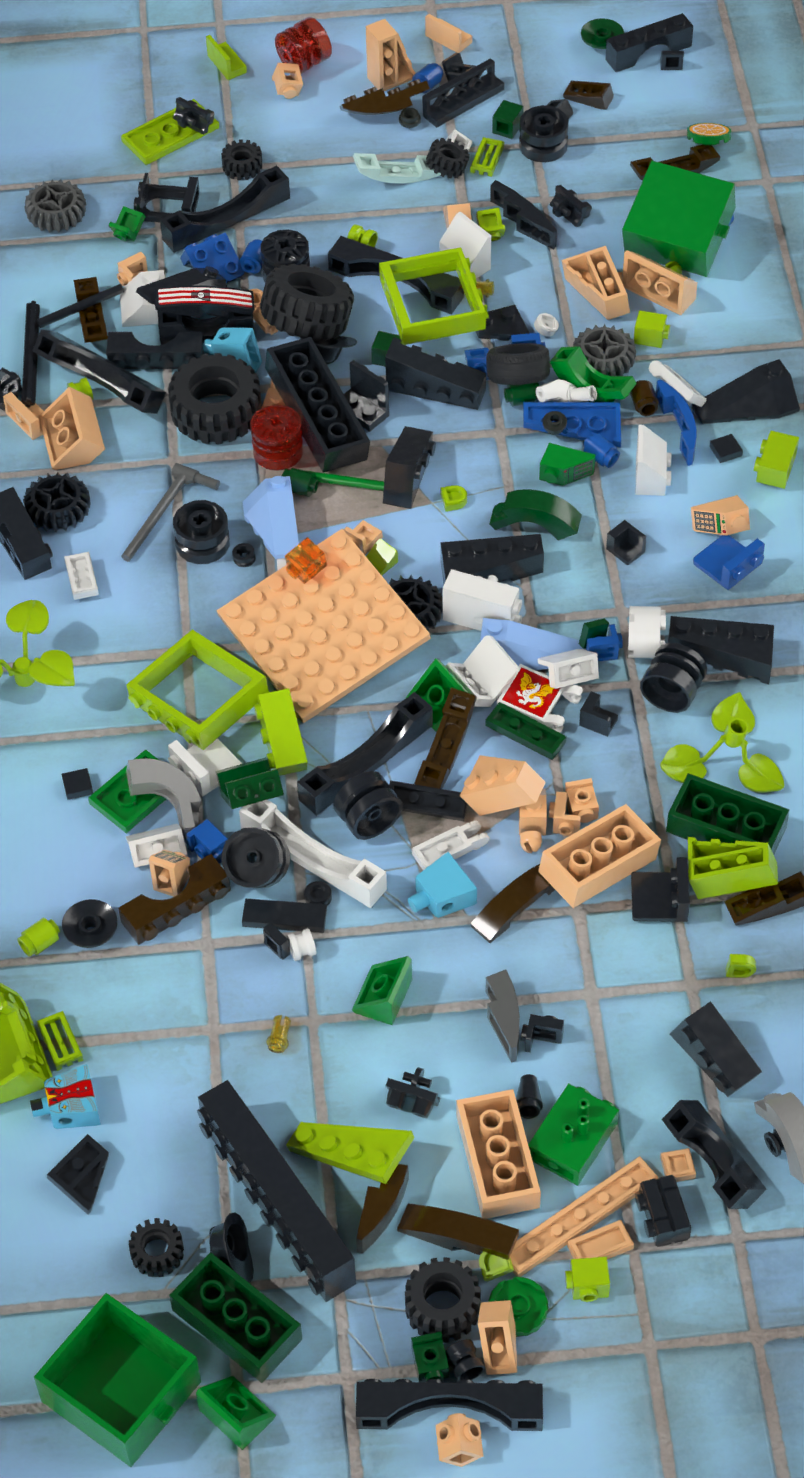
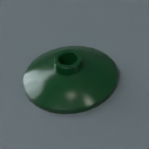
[581,18,624,49]

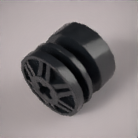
[261,229,310,282]
[640,643,707,713]

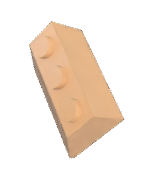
[622,250,698,315]
[39,387,105,470]

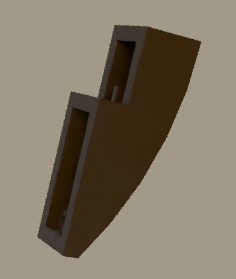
[356,1164,409,1253]

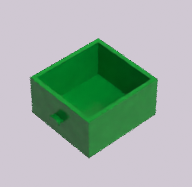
[622,160,736,277]
[34,1293,201,1467]

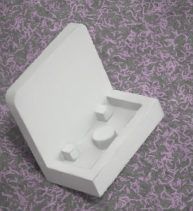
[445,635,519,707]
[168,738,242,797]

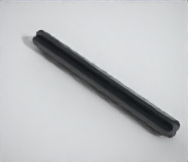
[21,301,40,407]

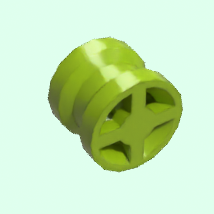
[67,377,94,400]

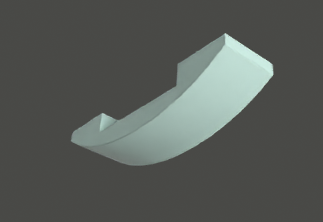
[353,153,441,183]

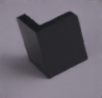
[606,520,646,565]
[579,691,618,737]

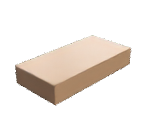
[567,1220,634,1259]

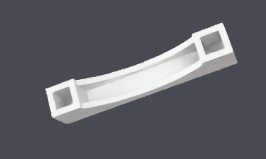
[239,795,387,908]

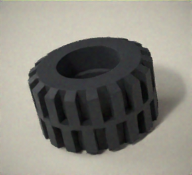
[405,1257,481,1343]

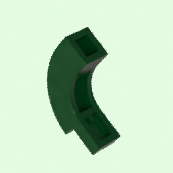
[489,489,582,540]

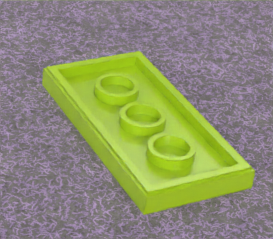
[121,99,219,165]

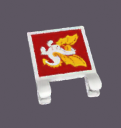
[497,664,583,733]

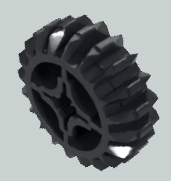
[23,472,91,532]
[389,575,443,631]

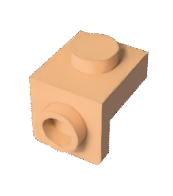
[117,252,148,286]
[343,520,383,555]
[549,791,581,836]

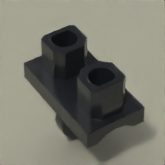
[173,97,214,135]
[550,185,592,227]
[385,1067,441,1119]

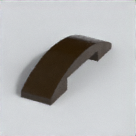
[630,145,720,180]
[73,277,108,343]
[414,687,476,789]
[471,864,555,943]

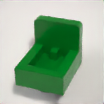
[108,206,146,241]

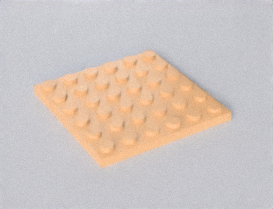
[216,529,431,724]

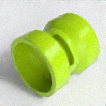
[347,224,378,247]

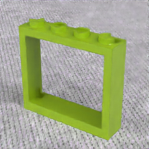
[379,247,489,345]
[126,629,269,750]

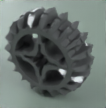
[24,179,86,233]
[573,324,636,376]

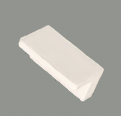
[538,649,599,689]
[126,824,187,868]

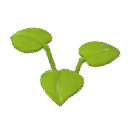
[0,600,75,687]
[660,692,784,793]

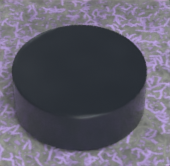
[304,881,332,906]

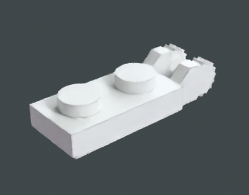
[648,360,706,407]
[412,820,490,870]

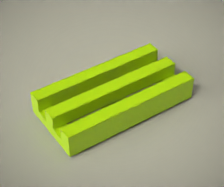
[470,137,504,177]
[37,1011,84,1071]

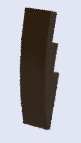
[724,871,804,926]
[397,1203,519,1260]

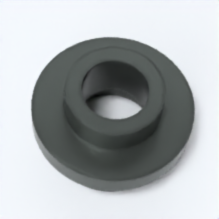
[399,108,421,128]
[543,411,567,435]

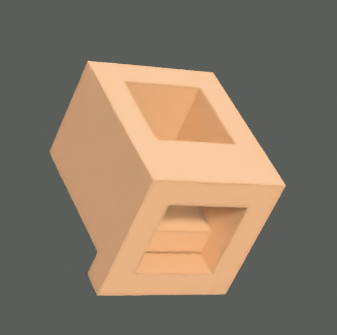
[272,63,303,99]
[565,778,599,823]

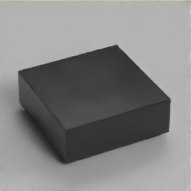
[709,434,743,463]
[61,768,93,800]
[263,922,290,960]

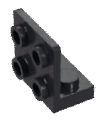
[344,360,389,432]
[631,857,690,922]

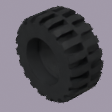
[260,264,354,341]
[168,353,262,444]

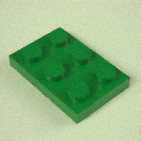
[88,749,166,834]

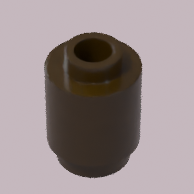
[630,380,659,416]

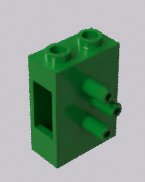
[528,1083,619,1186]

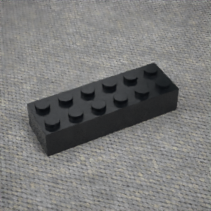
[265,337,370,473]

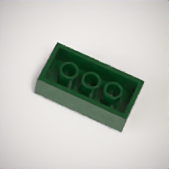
[666,773,790,855]
[169,1252,302,1383]

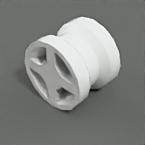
[287,928,317,961]

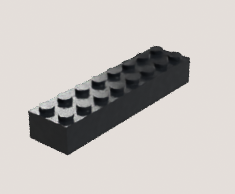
[197,1080,356,1302]

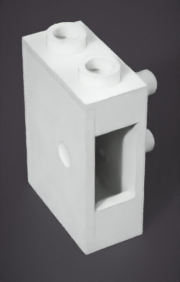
[443,569,522,631]

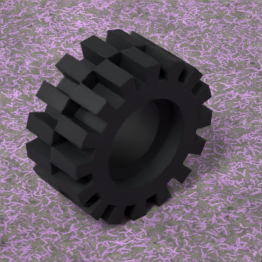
[426,138,470,178]
[221,139,263,180]
[128,1218,184,1277]

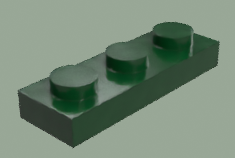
[485,702,567,760]

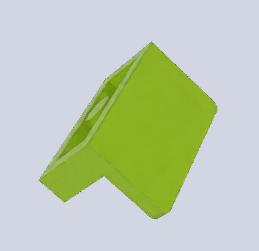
[206,35,247,80]

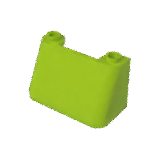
[0,983,53,1104]

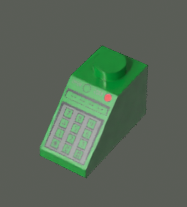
[539,443,596,486]

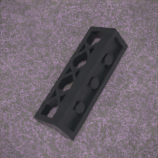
[422,58,504,128]

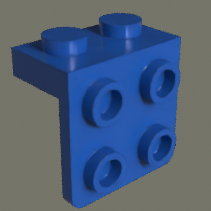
[180,232,245,283]
[693,535,765,590]

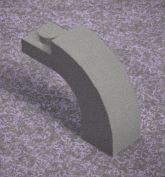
[126,759,201,839]
[754,1092,804,1184]

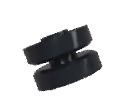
[519,105,569,163]
[173,500,230,564]
[333,771,403,840]
[222,827,290,888]

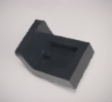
[442,52,475,85]
[0,367,22,411]
[520,1014,564,1053]

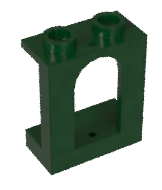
[215,757,284,809]

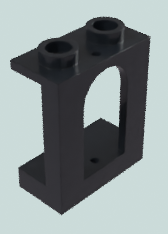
[134,173,200,223]

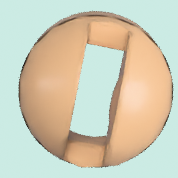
[520,831,542,853]

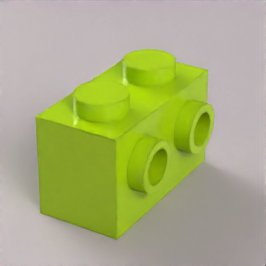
[754,431,799,489]

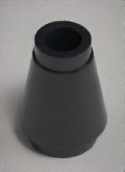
[516,1074,543,1119]

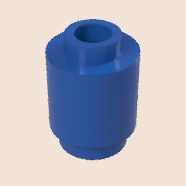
[412,63,444,93]
[239,239,262,274]
[583,433,620,468]

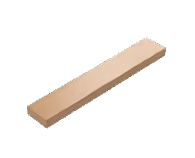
[510,1156,658,1277]

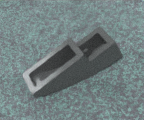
[485,969,520,1063]

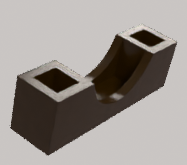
[118,854,231,945]

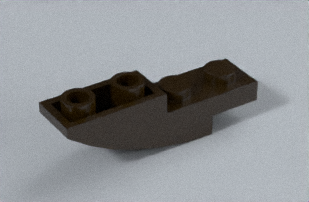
[339,79,430,115]

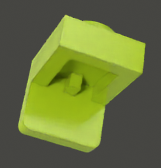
[476,208,506,241]

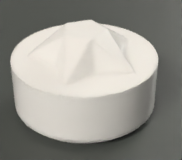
[534,313,559,337]

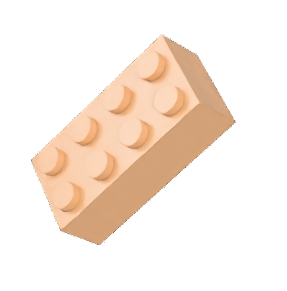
[538,804,661,908]
[456,1089,541,1219]

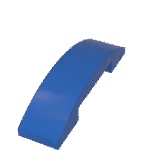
[656,380,697,466]

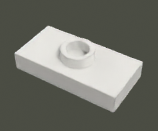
[64,552,99,600]

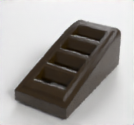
[563,80,614,110]

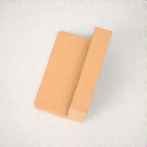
[425,14,472,53]
[3,392,44,440]

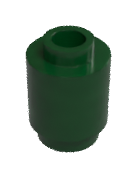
[504,382,539,407]
[282,468,319,497]

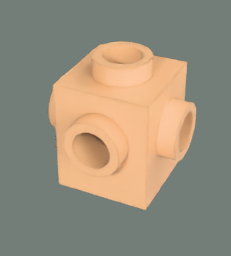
[435,1413,483,1467]

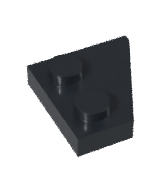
[475,305,529,341]
[47,1134,109,1214]

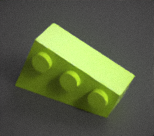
[254,688,308,776]
[688,837,778,899]

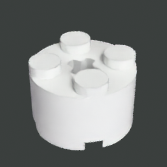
[628,606,666,658]

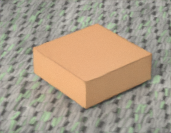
[660,1148,696,1182]

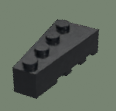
[385,337,486,410]
[668,616,774,685]

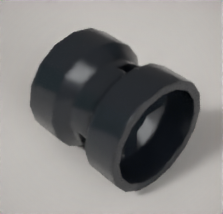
[445,1339,485,1381]

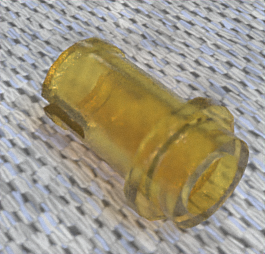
[476,279,494,298]
[266,1015,291,1053]

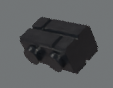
[635,1175,691,1247]

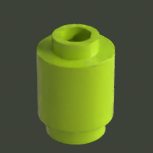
[17,917,60,957]

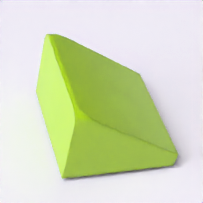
[366,538,398,575]

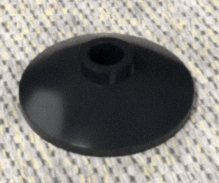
[62,899,117,948]

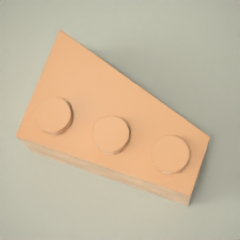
[366,19,416,91]
[561,246,630,320]
[460,755,546,816]

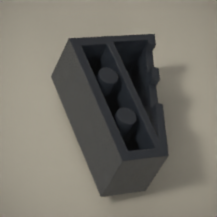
[383,426,436,509]
[0,487,53,580]
[669,1001,762,1097]

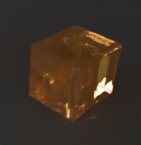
[285,537,327,584]

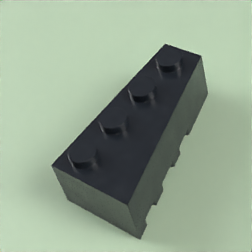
[440,534,544,584]

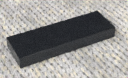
[389,780,468,822]
[242,898,327,933]

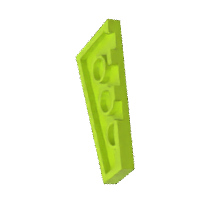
[286,1122,415,1184]

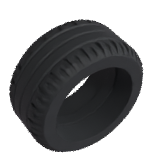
[486,343,550,385]

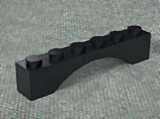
[160,165,290,253]
[328,236,464,315]
[33,330,166,414]
[297,692,433,816]
[356,1379,543,1431]

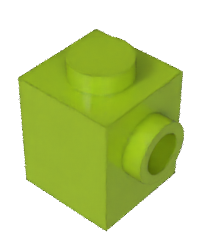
[634,310,670,348]
[565,1257,610,1302]

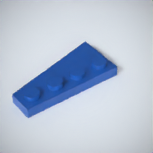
[523,402,621,448]

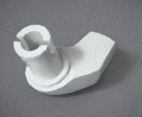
[535,379,597,402]

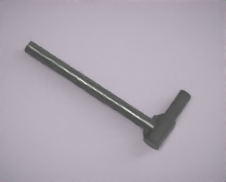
[121,463,220,562]

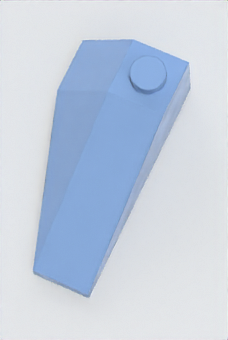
[243,476,300,559]
[480,618,585,671]

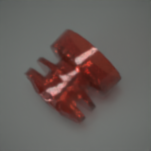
[275,17,332,74]
[250,404,304,471]

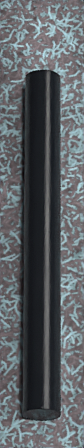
[37,284,124,328]

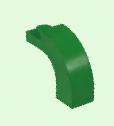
[550,346,637,402]

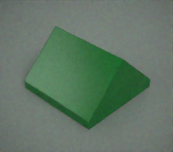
[406,658,469,732]
[352,956,412,1025]
[196,1376,276,1450]

